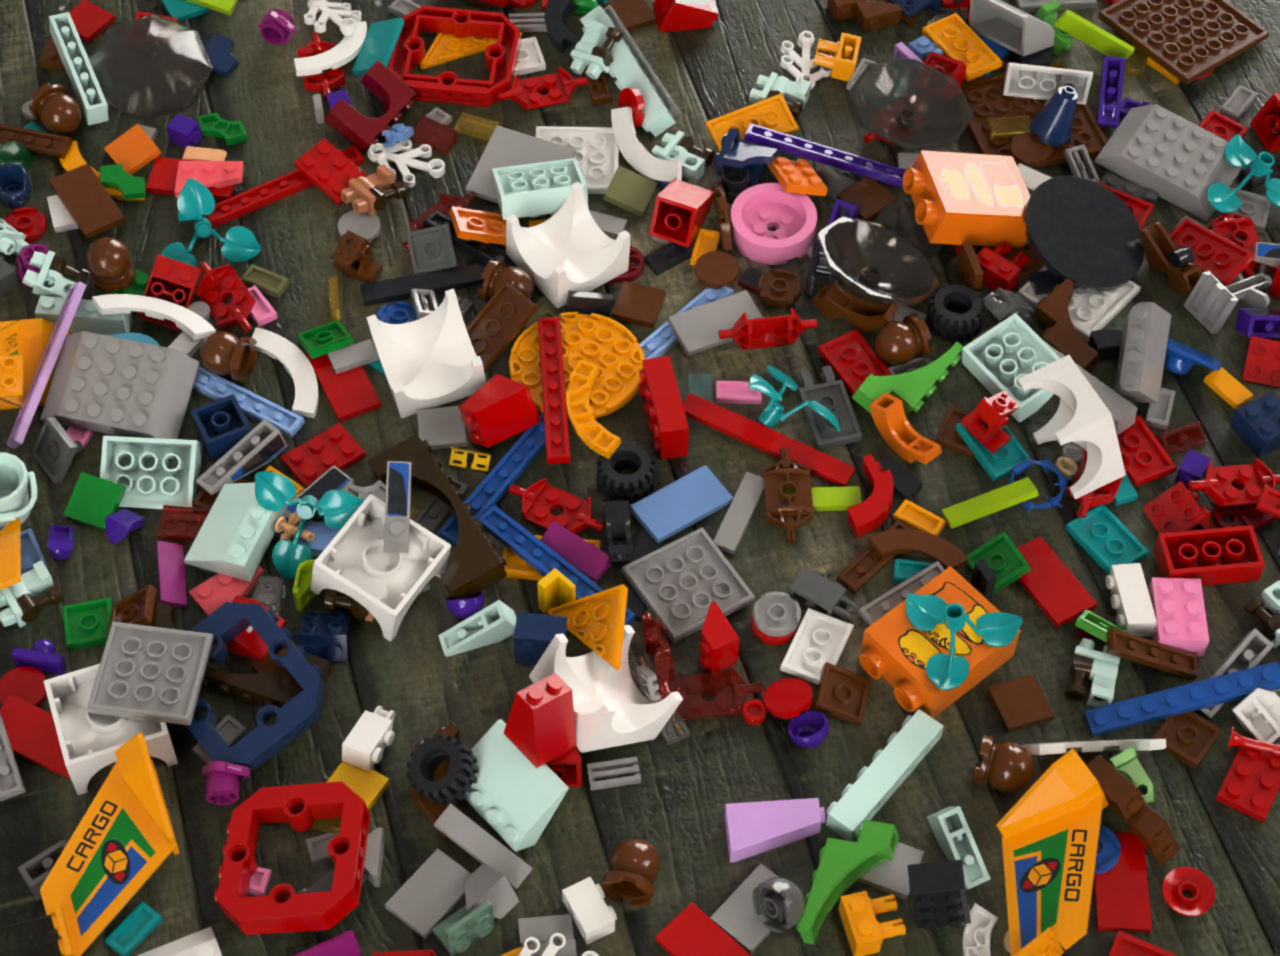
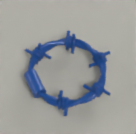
[1007,456,1072,514]

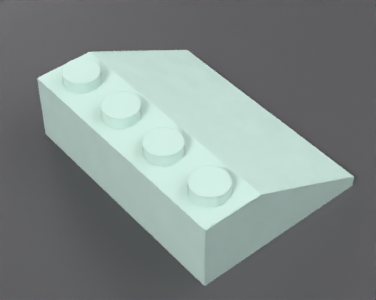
[492,158,589,220]
[962,313,1061,423]
[100,436,203,511]
[184,483,288,582]
[464,719,569,852]

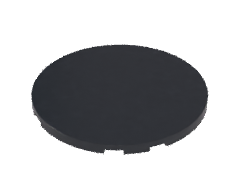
[1023,176,1145,292]

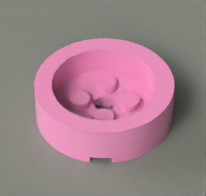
[730,183,817,265]

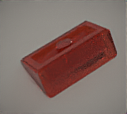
[411,115,458,154]
[1154,421,1207,455]

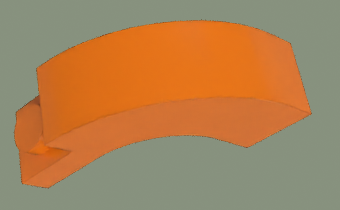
[869,393,942,465]

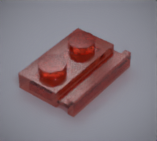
[157,505,211,542]

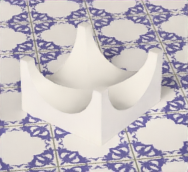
[506,182,631,309]
[366,288,486,419]
[1018,355,1126,499]
[310,494,451,642]
[529,625,683,753]
[44,664,178,795]

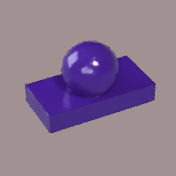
[48,525,74,561]
[12,639,67,675]

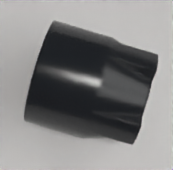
[1169,246,1195,268]

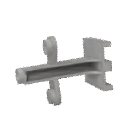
[1183,271,1272,335]

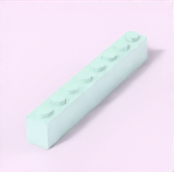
[580,5,676,137]

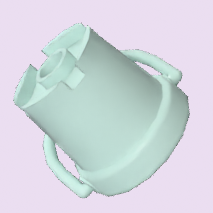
[0,452,37,529]

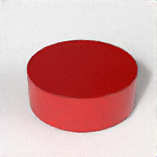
[742,699,767,725]

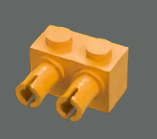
[813,32,862,81]
[838,891,906,956]

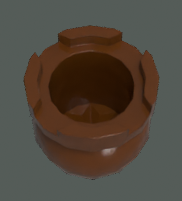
[29,83,83,135]
[86,237,136,294]
[478,259,534,302]
[875,313,933,366]
[200,331,258,383]
[971,735,1034,792]
[601,838,660,907]

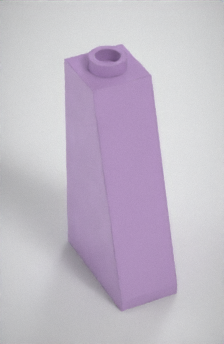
[724,798,825,863]

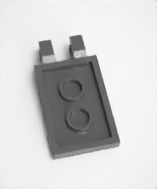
[798,365,862,450]

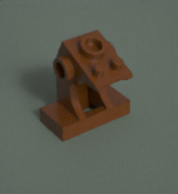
[331,230,383,284]

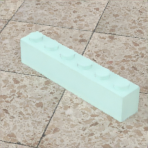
[49,12,109,126]
[826,709,944,841]

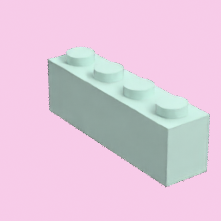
[35,296,133,336]

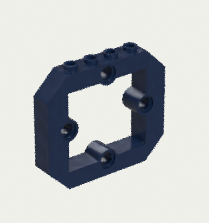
[186,602,325,771]

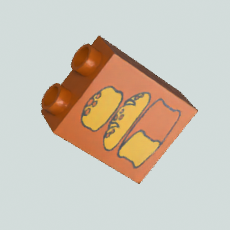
[902,150,1030,248]
[859,566,1021,718]

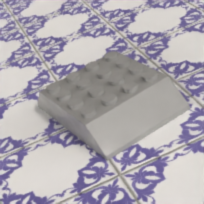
[1094,104,1242,222]
[40,331,200,439]

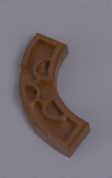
[712,182,732,250]
[868,529,969,570]

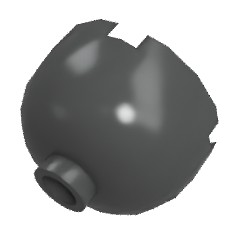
[752,877,805,933]

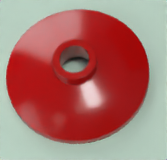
[1162,867,1215,917]

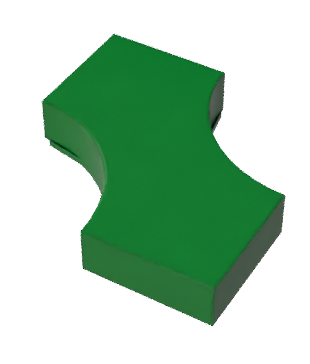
[196,112,248,146]
[100,164,146,200]

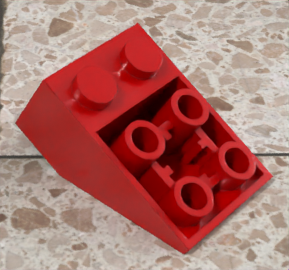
[136,255,202,332]

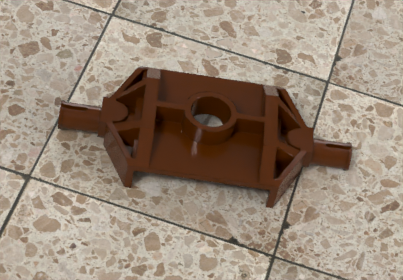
[762,448,814,544]

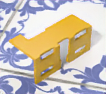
[449,446,491,472]

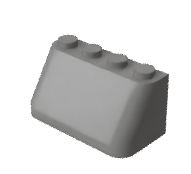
[969,0,1055,57]
[1114,302,1172,403]

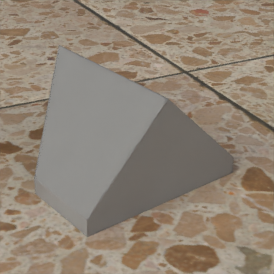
[463,864,519,920]

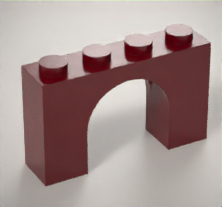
[324,60,416,154]

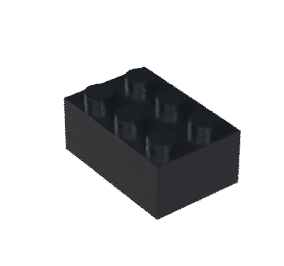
[908,860,971,930]

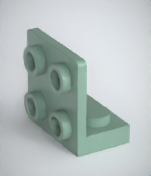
[432,900,494,956]

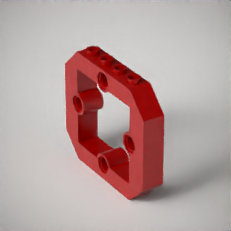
[388,6,521,107]
[214,781,371,935]

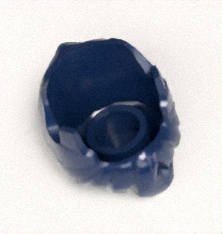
[0,162,31,208]

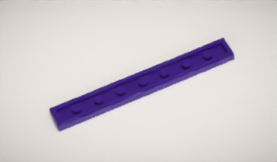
[744,123,905,188]

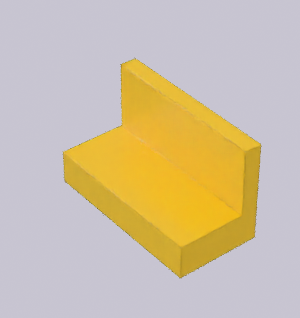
[537,568,576,614]

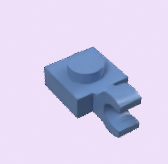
[908,35,943,60]
[382,124,414,147]

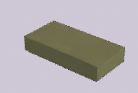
[240,264,290,299]

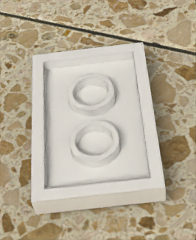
[780,608,854,685]

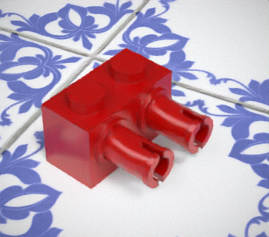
[976,241,1029,291]

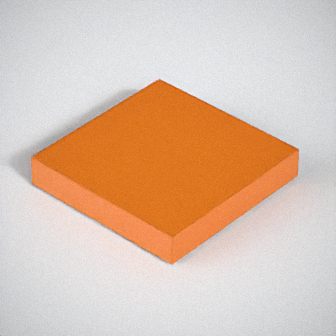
[104,123,162,175]

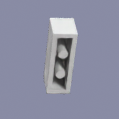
[1106,563,1157,637]

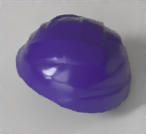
[445,591,485,619]
[788,711,829,748]

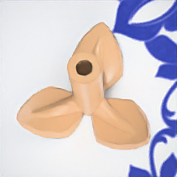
[274,512,315,543]

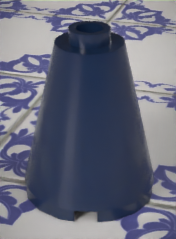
[1029,86,1078,147]

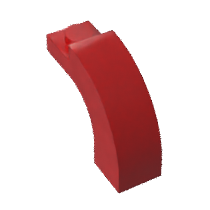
[847,454,894,539]

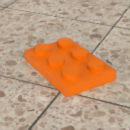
[767,157,828,196]
[449,207,506,246]

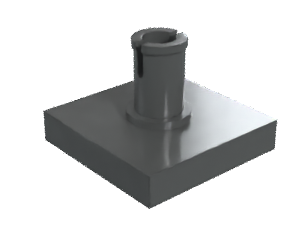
[32,417,82,483]

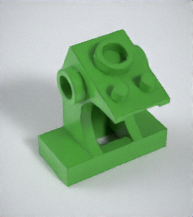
[1034,0,1077,56]
[1108,746,1155,806]

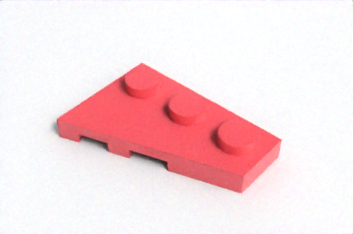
[174,161,244,198]
[189,565,265,617]

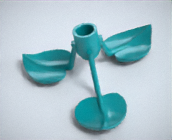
[1207,134,1280,213]
[161,178,261,267]
[748,364,840,432]
[255,471,364,579]
[906,593,1023,690]

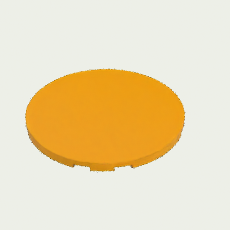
[509,312,645,420]

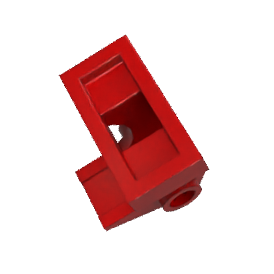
[961,391,1020,454]

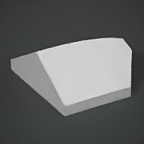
[1232,688,1280,743]

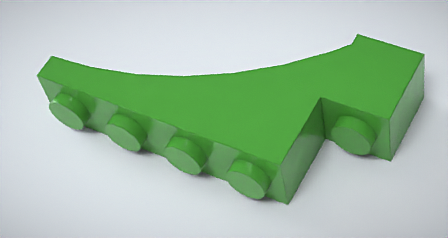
[851,342,963,417]
[797,820,899,945]

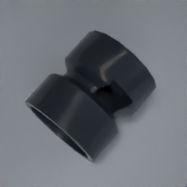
[721,166,749,204]

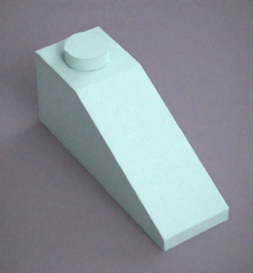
[438,600,516,657]
[927,806,991,890]

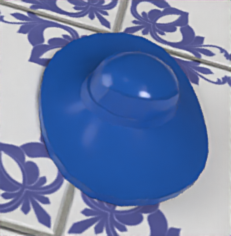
[1164,338,1222,375]

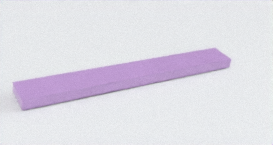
[6,281,87,449]

